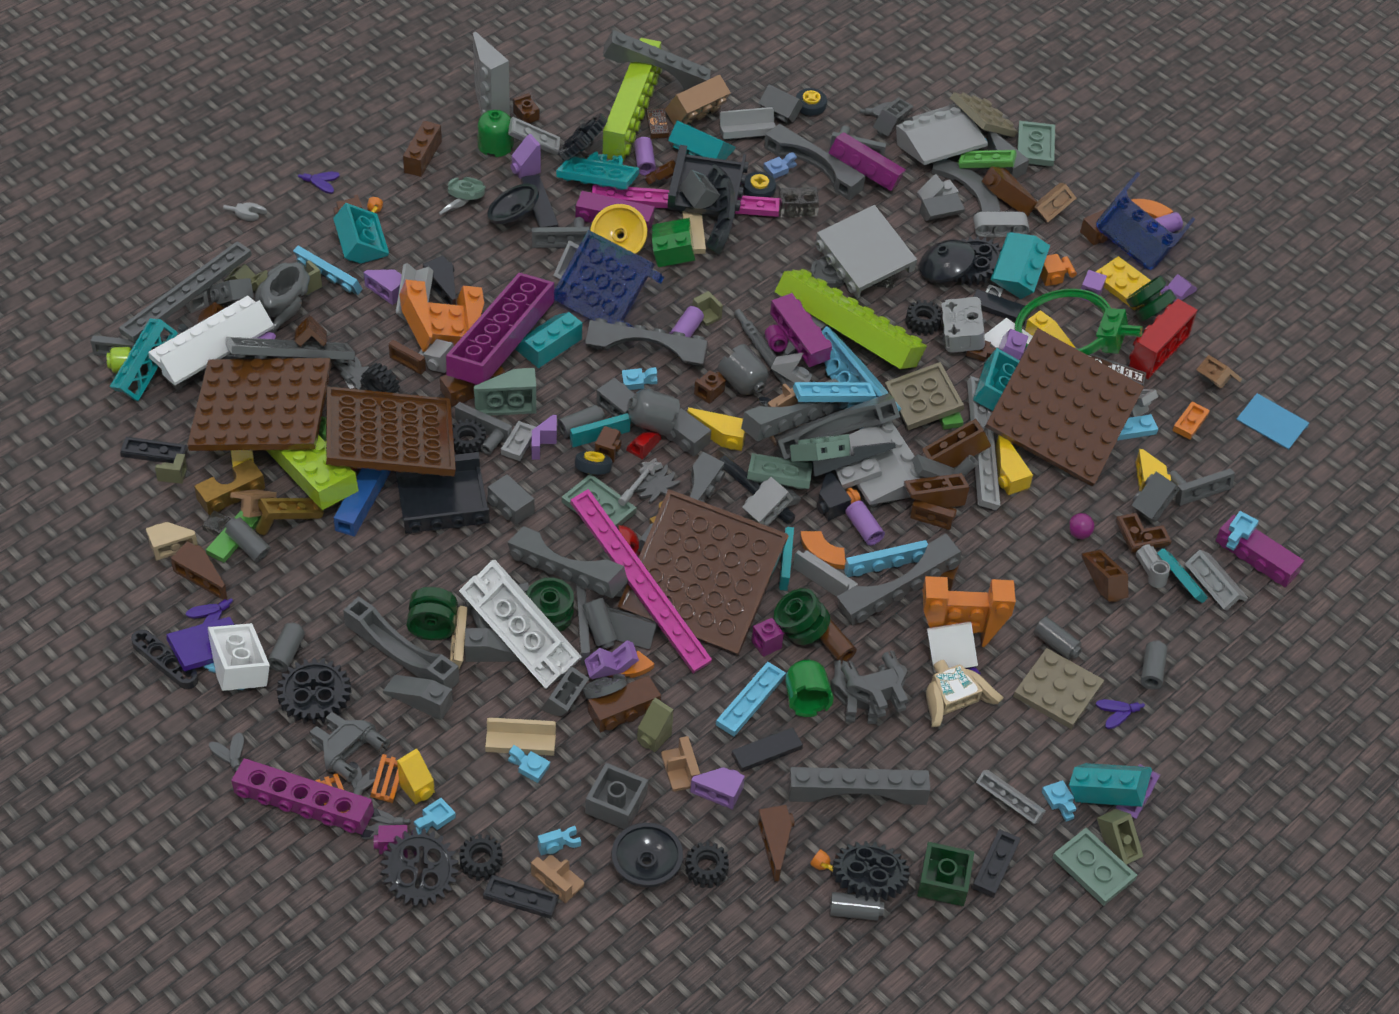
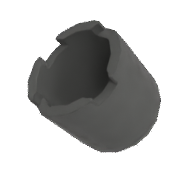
[717,344,768,395]
[627,389,680,436]

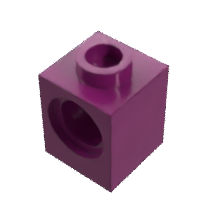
[752,618,784,657]

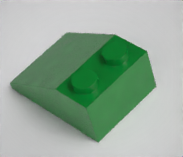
[652,218,695,267]

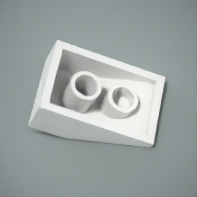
[208,623,270,691]

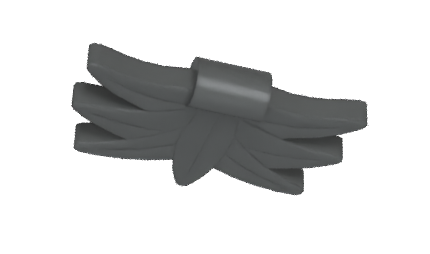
[334,356,369,390]
[634,464,680,504]

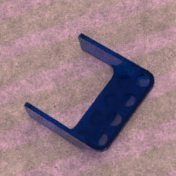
[1096,172,1195,270]

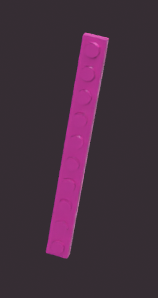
[592,184,780,217]
[570,489,712,674]

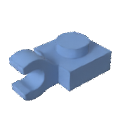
[763,152,797,179]

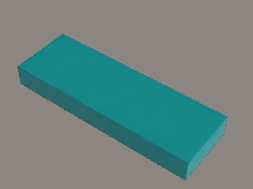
[570,413,631,447]
[779,527,794,591]
[1157,548,1208,603]

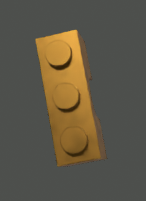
[194,459,265,515]

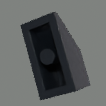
[817,471,852,521]

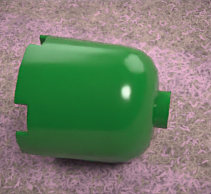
[477,109,514,157]
[785,660,834,717]

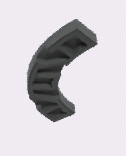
[932,159,1000,212]

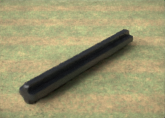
[719,455,795,524]

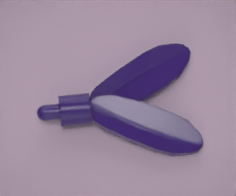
[298,171,340,194]
[186,598,233,624]
[1096,699,1145,729]

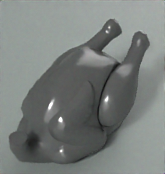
[254,262,310,333]

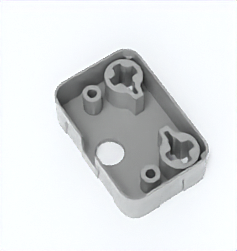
[941,297,985,352]

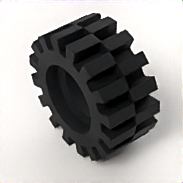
[905,300,942,336]
[361,363,400,393]
[452,419,486,455]
[459,834,503,881]
[686,841,729,888]

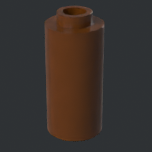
[819,619,857,663]

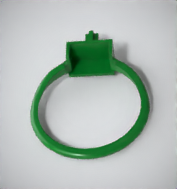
[1015,289,1143,355]

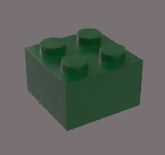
[917,842,974,906]

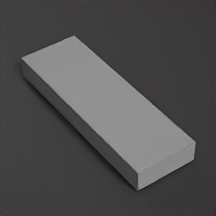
[508,117,560,155]

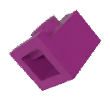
[374,825,408,858]

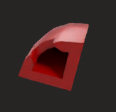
[626,432,661,459]
[618,525,641,555]

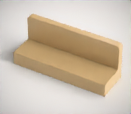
[485,718,556,756]

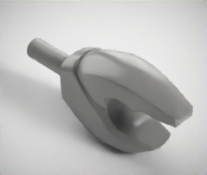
[223,202,267,221]

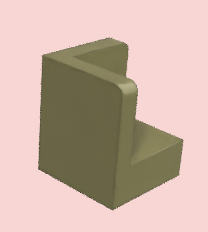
[306,260,322,295]
[693,291,723,326]
[155,453,188,484]

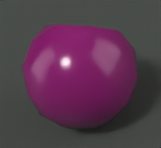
[1070,513,1095,539]

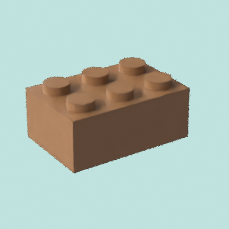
[665,75,731,126]

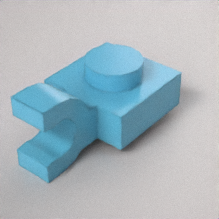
[622,367,658,390]
[1226,511,1259,551]
[508,745,550,783]
[1042,780,1077,821]
[414,798,456,834]
[538,826,581,856]

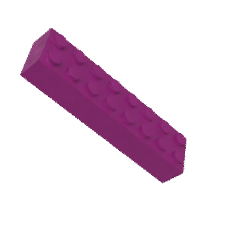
[446,272,554,385]

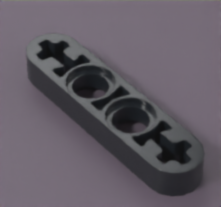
[131,629,198,689]

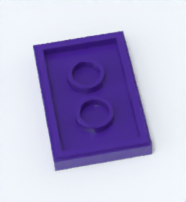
[166,617,234,671]

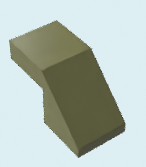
[224,263,268,291]

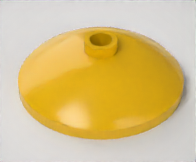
[590,204,648,261]

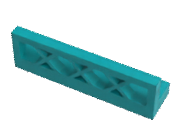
[110,318,178,401]

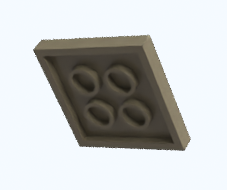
[950,92,1018,137]
[885,362,964,430]
[1013,648,1104,730]

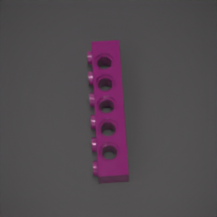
[231,758,374,834]

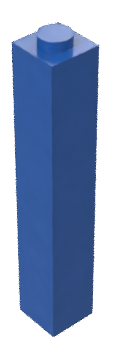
[334,468,391,537]

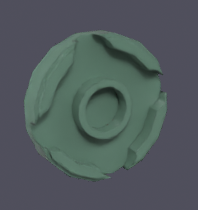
[448,177,486,200]

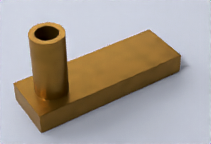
[256,498,324,535]

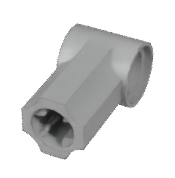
[1136,544,1170,588]

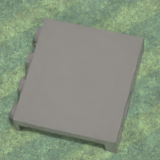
[815,205,917,299]

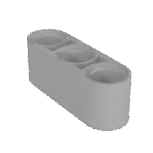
[973,212,1029,237]

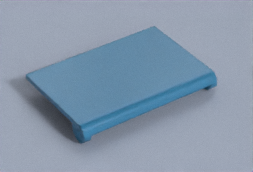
[1236,393,1310,450]

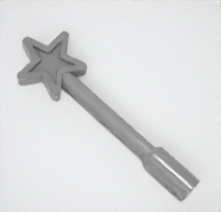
[618,458,663,506]

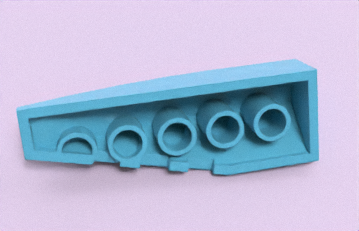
[822,326,902,429]

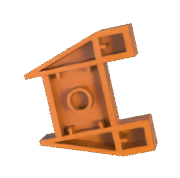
[399,279,484,352]
[922,576,1016,647]

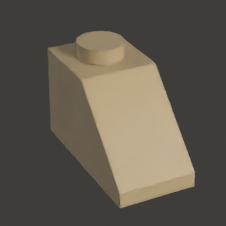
[146,522,198,561]

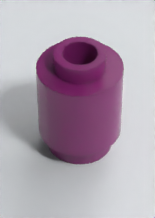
[764,325,788,352]

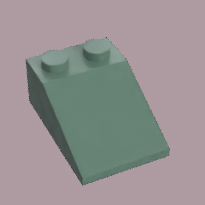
[474,368,536,416]

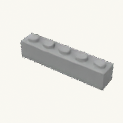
[976,770,1046,824]

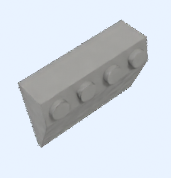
[473,32,510,116]
[896,107,988,165]
[849,421,925,505]

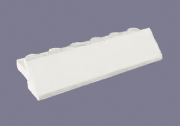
[148,296,274,385]
[459,560,582,689]

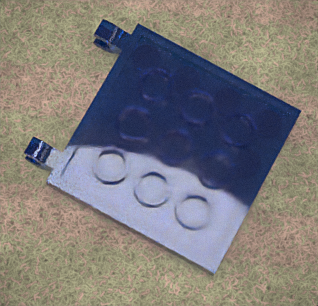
[554,230,664,328]

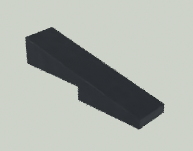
[812,442,896,477]

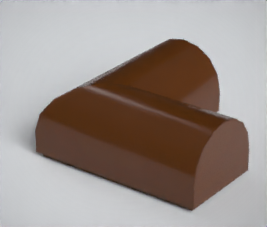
[1116,513,1171,553]

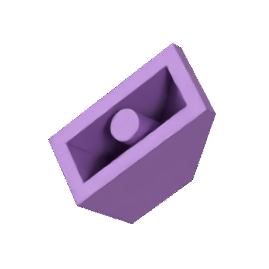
[511,134,541,179]
[364,270,402,305]
[999,329,1029,360]
[690,767,745,810]

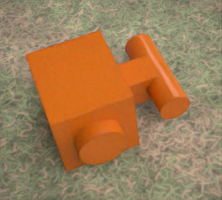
[1040,254,1077,286]

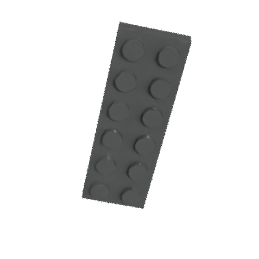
[226,337,355,363]

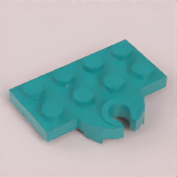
[556,151,639,190]

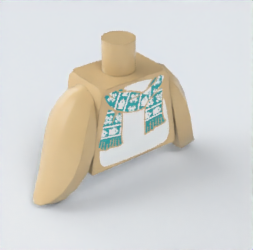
[926,660,1004,727]

